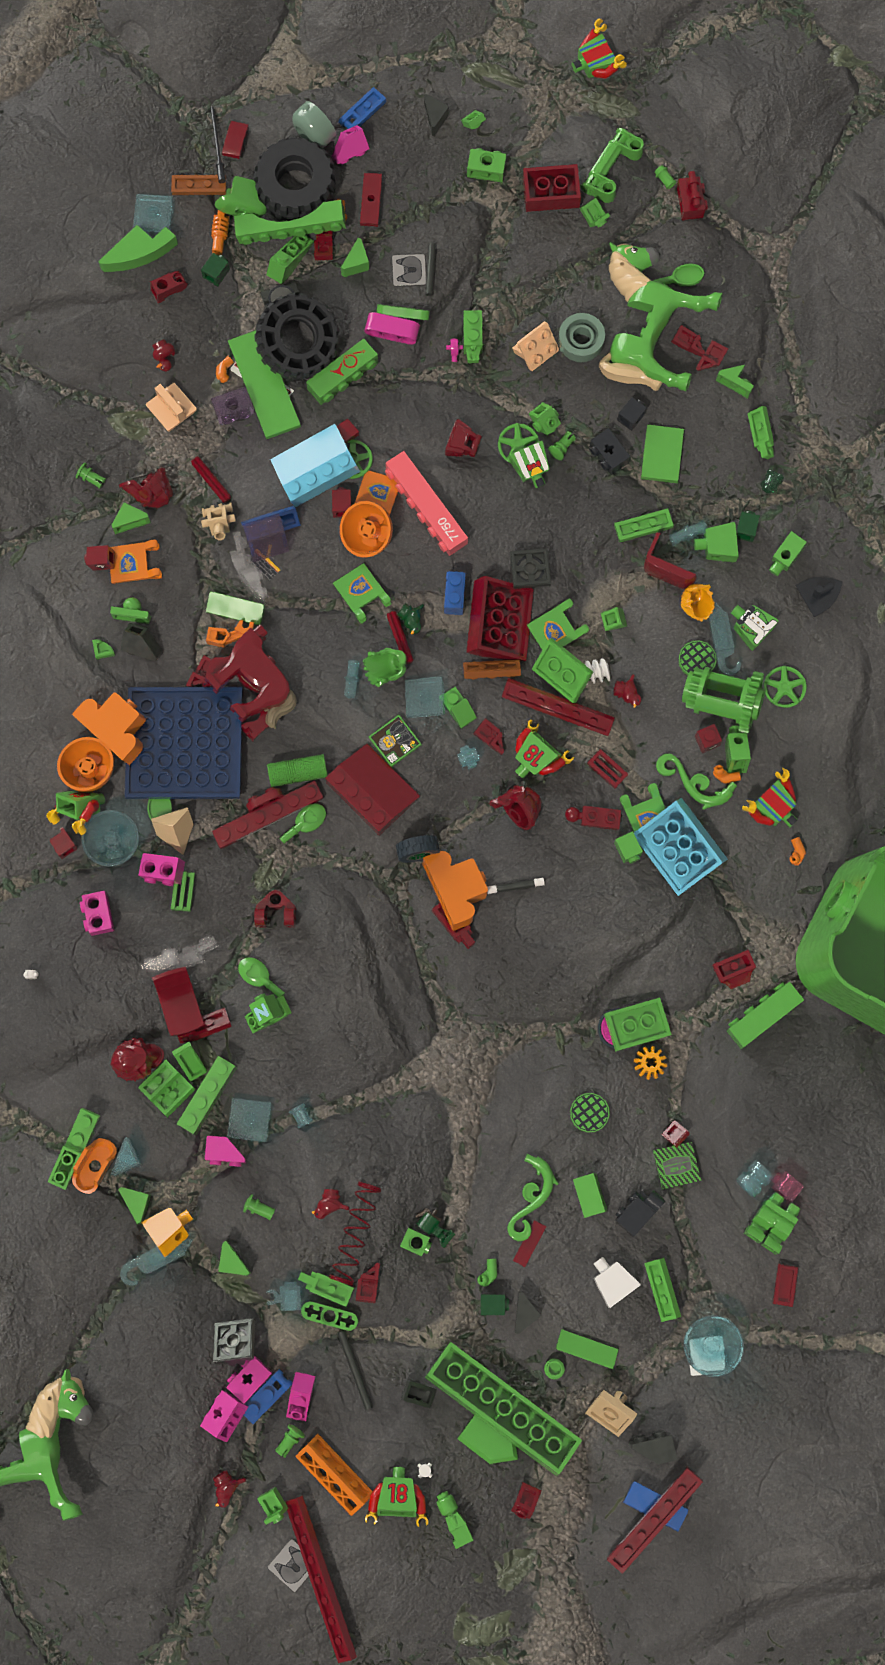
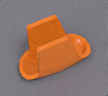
[72,1138,117,1194]

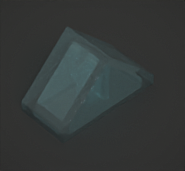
[111,1137,143,1177]

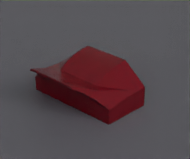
[712,950,756,989]

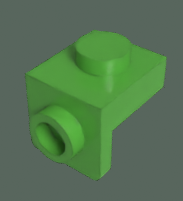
[579,198,610,228]
[257,1487,288,1525]

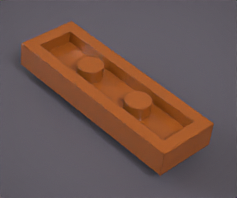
[171,175,226,195]
[463,660,521,680]

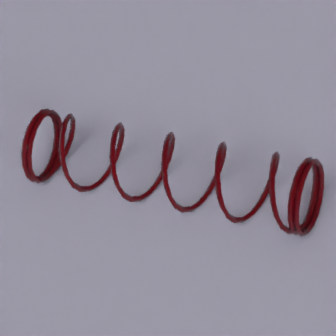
[329,1182,382,1285]

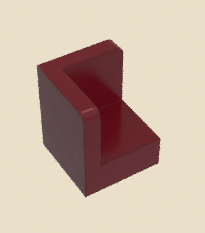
[50,827,78,859]

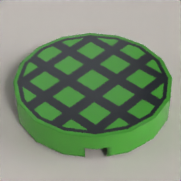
[679,641,716,676]
[570,1093,609,1133]

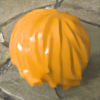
[681,584,715,622]

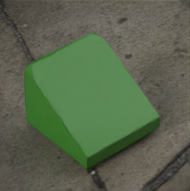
[601,607,627,631]

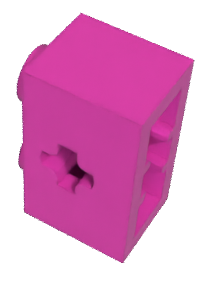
[226,1356,273,1404]
[200,1391,248,1442]

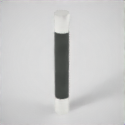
[487,878,544,894]

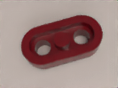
[246,787,284,813]

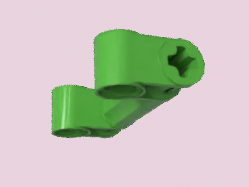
[581,128,644,203]

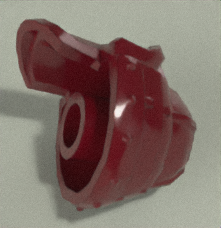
[119,467,173,508]
[489,785,542,830]
[110,1038,164,1081]

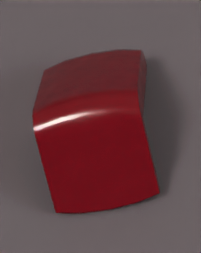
[644,532,697,589]
[152,967,204,1036]

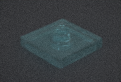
[133,194,173,232]
[405,676,445,718]
[227,1098,272,1142]

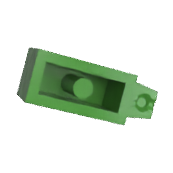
[463,310,482,363]

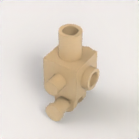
[201,503,236,540]

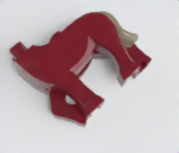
[202,625,297,742]

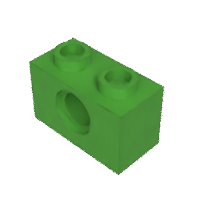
[467,148,506,182]

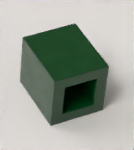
[201,253,230,287]
[736,511,760,542]
[480,1294,509,1315]

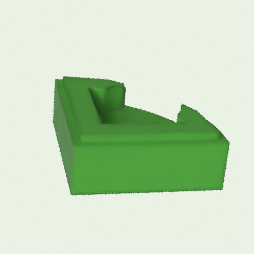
[92,640,115,659]

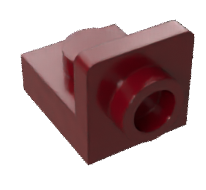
[511,1483,541,1519]

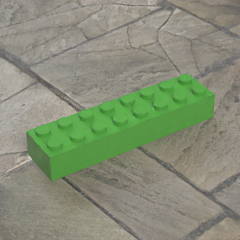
[425,1342,582,1476]

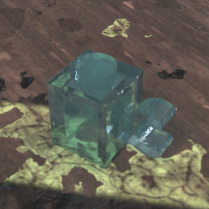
[266,1282,302,1311]

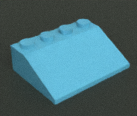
[270,424,360,507]
[634,798,728,896]

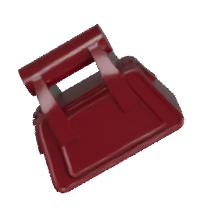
[445,419,482,457]

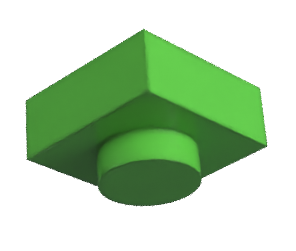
[461,110,486,129]

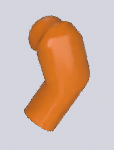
[216,356,234,383]
[713,765,741,784]
[789,837,806,865]

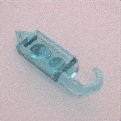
[708,602,741,675]
[120,1239,193,1286]

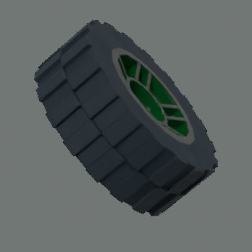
[396,835,440,863]

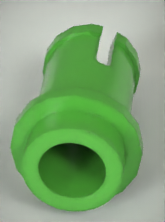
[655,165,677,190]

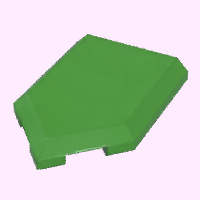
[457,1415,518,1464]

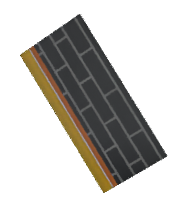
[245,547,280,581]

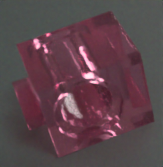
[771,1171,804,1203]

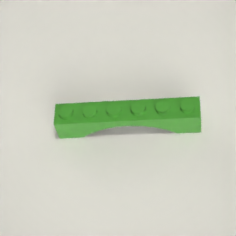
[234,200,346,245]

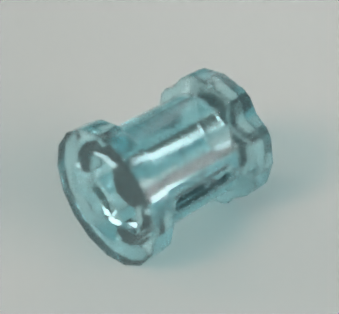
[289,1103,313,1129]

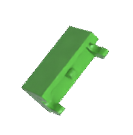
[573,1173,607,1218]

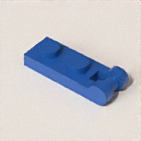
[338,87,386,129]
[244,1369,293,1424]

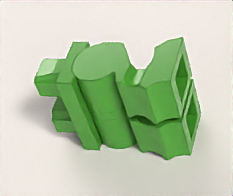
[743,1193,800,1255]

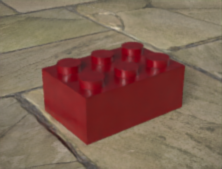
[522,164,581,212]

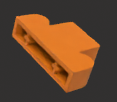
[72,692,146,765]
[422,851,488,931]

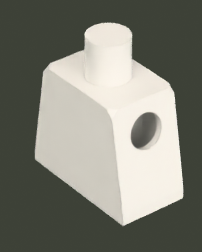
[594,1257,640,1308]

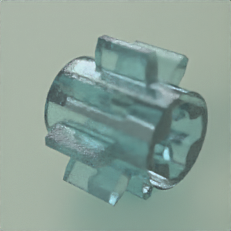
[457,745,480,770]

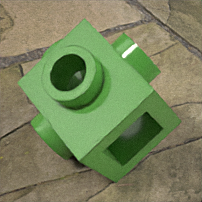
[529,402,561,435]

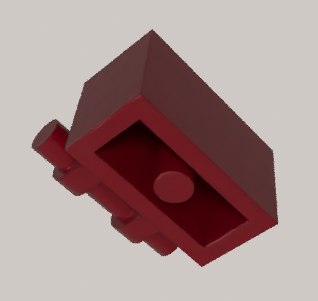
[676,171,708,220]

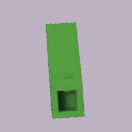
[266,235,314,284]

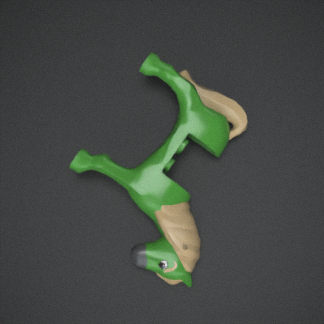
[599,242,723,391]
[0,1369,94,1521]

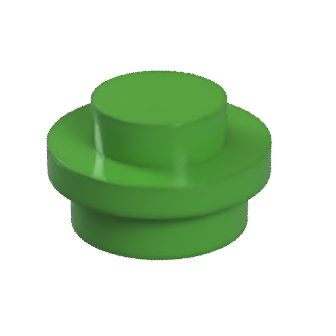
[544,1359,564,1379]

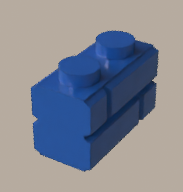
[444,571,465,615]

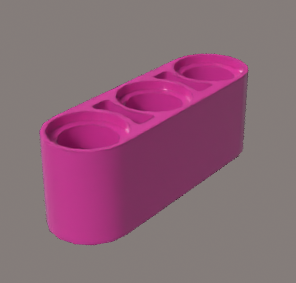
[364,312,420,345]

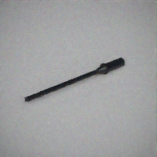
[211,107,226,183]

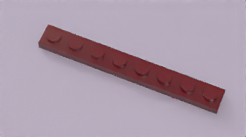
[285,1496,357,1663]

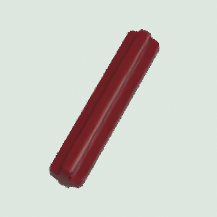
[191,456,231,503]
[387,611,413,664]

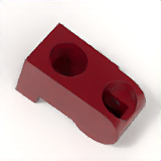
[150,271,187,304]

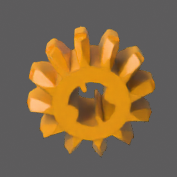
[634,1046,667,1080]

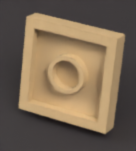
[586,1390,637,1437]

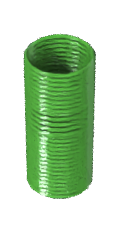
[267,754,328,787]

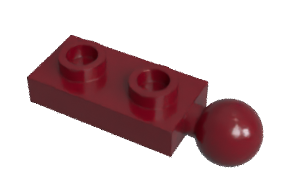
[565,806,621,830]

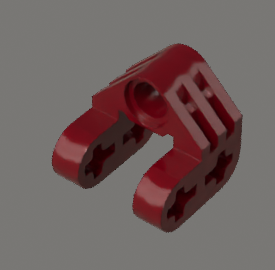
[254,890,296,928]

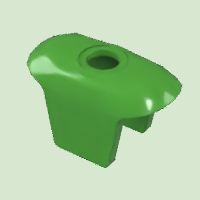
[215,176,266,218]

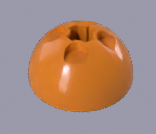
[340,501,393,557]
[57,737,114,792]

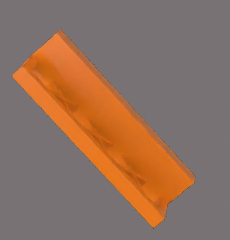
[295,1434,373,1516]

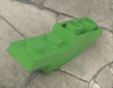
[48,1108,100,1190]

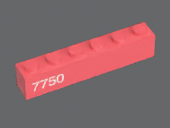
[385,451,468,556]

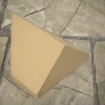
[151,807,193,855]

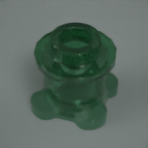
[760,469,784,494]

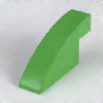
[98,225,178,272]

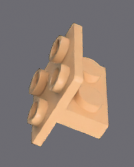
[512,321,559,371]
[146,383,197,432]

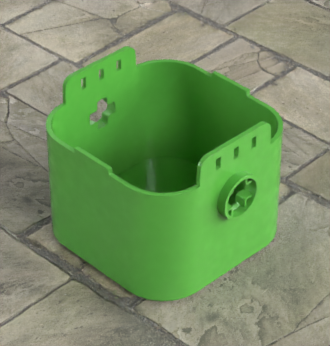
[796,846,885,1034]

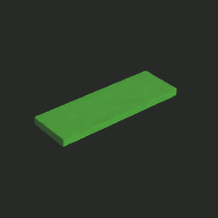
[228,330,301,440]

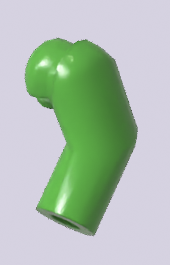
[477,1259,497,1286]

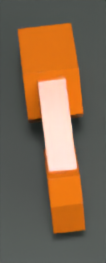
[206,620,254,648]

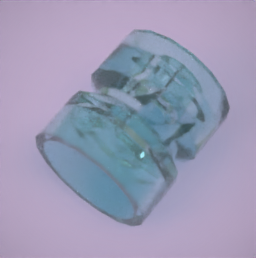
[736,1160,774,1198]

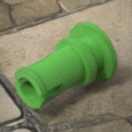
[548,431,576,460]
[76,462,106,489]
[243,1194,275,1220]
[275,1424,305,1458]

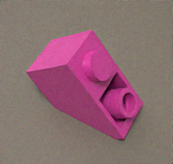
[331,125,370,164]
[205,1136,246,1167]
[286,1372,315,1422]

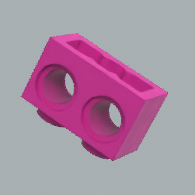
[138,853,185,886]
[80,891,114,936]

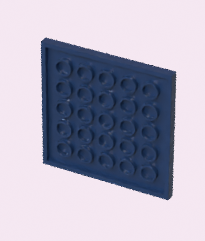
[125,687,243,799]

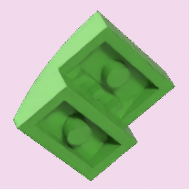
[138,1060,196,1118]

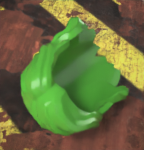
[363,648,406,687]

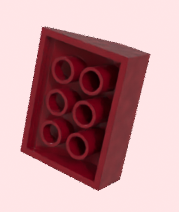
[466,576,534,661]
[325,744,420,836]

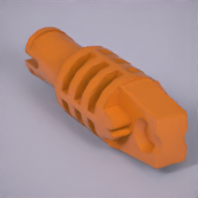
[211,210,230,256]

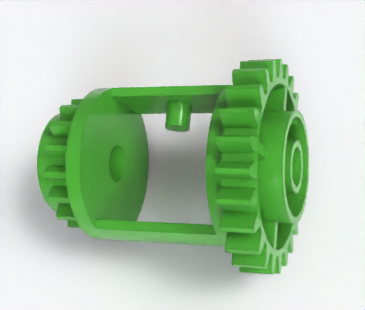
[682,667,765,734]

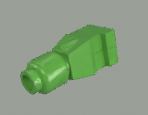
[436,1491,473,1549]

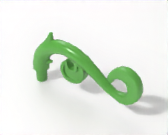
[656,754,737,810]
[507,1154,559,1241]

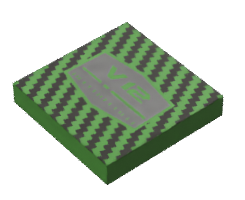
[653,1142,701,1190]

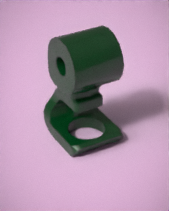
[417,1211,455,1248]

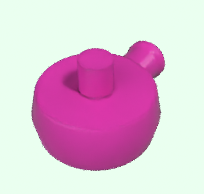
[446,338,463,362]

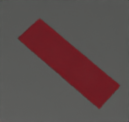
[513,1220,546,1267]

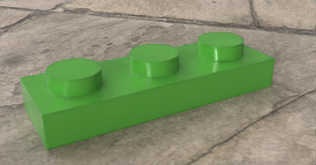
[614,509,674,542]
[644,1258,681,1322]

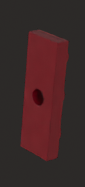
[360,173,382,227]

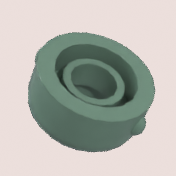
[292,101,336,149]
[558,313,605,363]

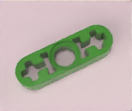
[376,304,430,320]
[301,1302,358,1331]

